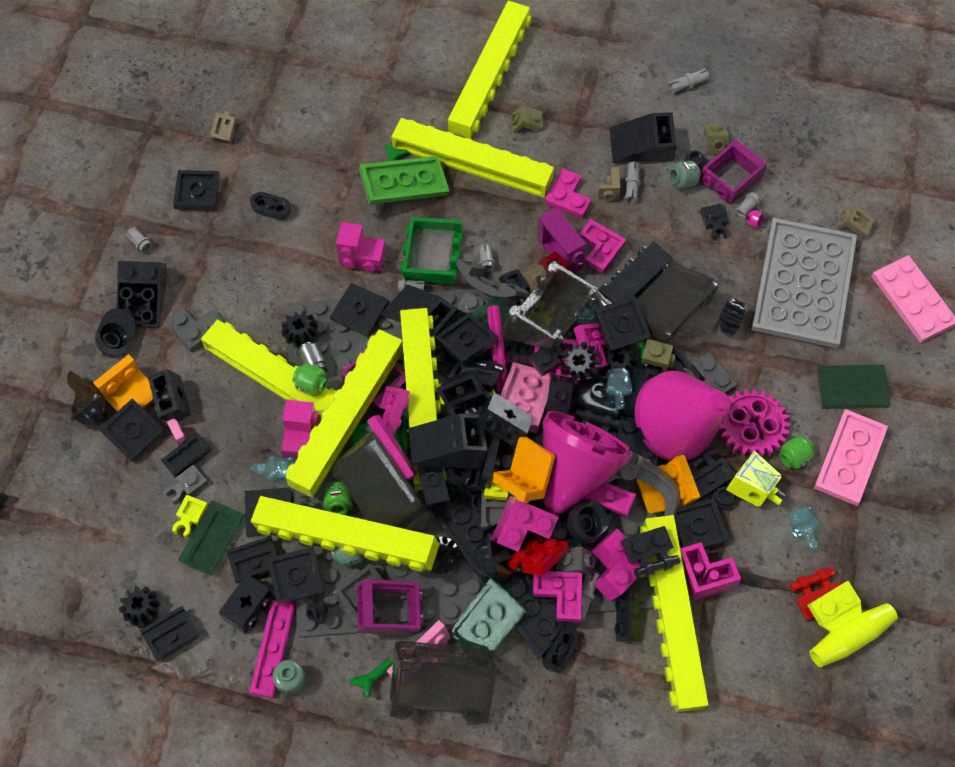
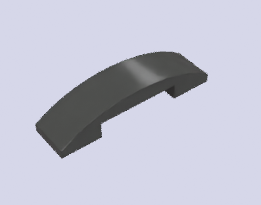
[456,259,530,299]

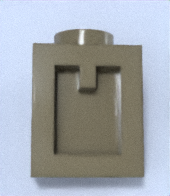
[210,111,240,142]
[598,167,620,201]
[836,205,874,238]
[520,264,551,294]

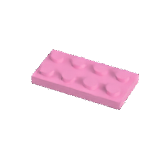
[871,255,955,343]
[501,362,556,433]
[814,409,888,506]

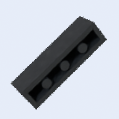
[596,241,673,304]

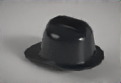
[95,308,136,356]

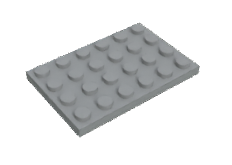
[751,218,857,348]

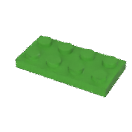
[359,156,449,205]

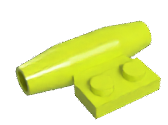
[807,581,898,667]

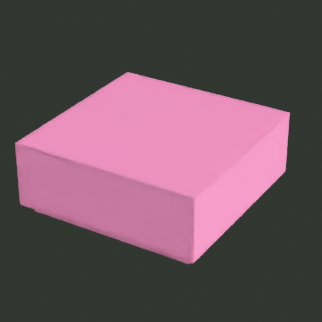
[167,419,186,445]

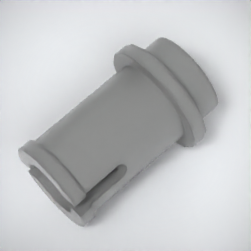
[735,192,761,219]
[126,227,152,253]
[478,244,496,272]
[398,278,424,293]

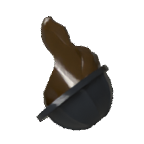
[67,371,107,425]
[473,534,524,579]

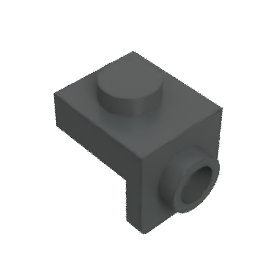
[556,546,595,576]

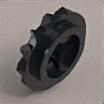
[431,536,459,574]

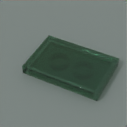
[817,365,891,409]
[448,578,528,665]

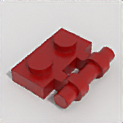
[509,536,569,576]
[789,567,841,622]

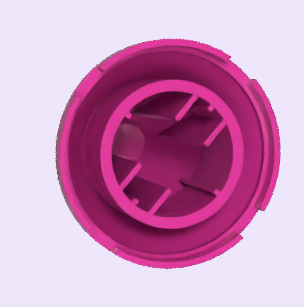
[635,371,731,461]
[543,411,633,515]

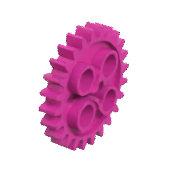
[717,388,791,458]

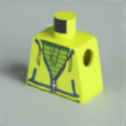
[726,451,786,507]

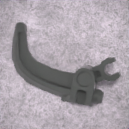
[605,450,680,517]

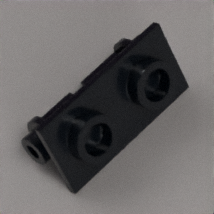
[615,592,640,642]

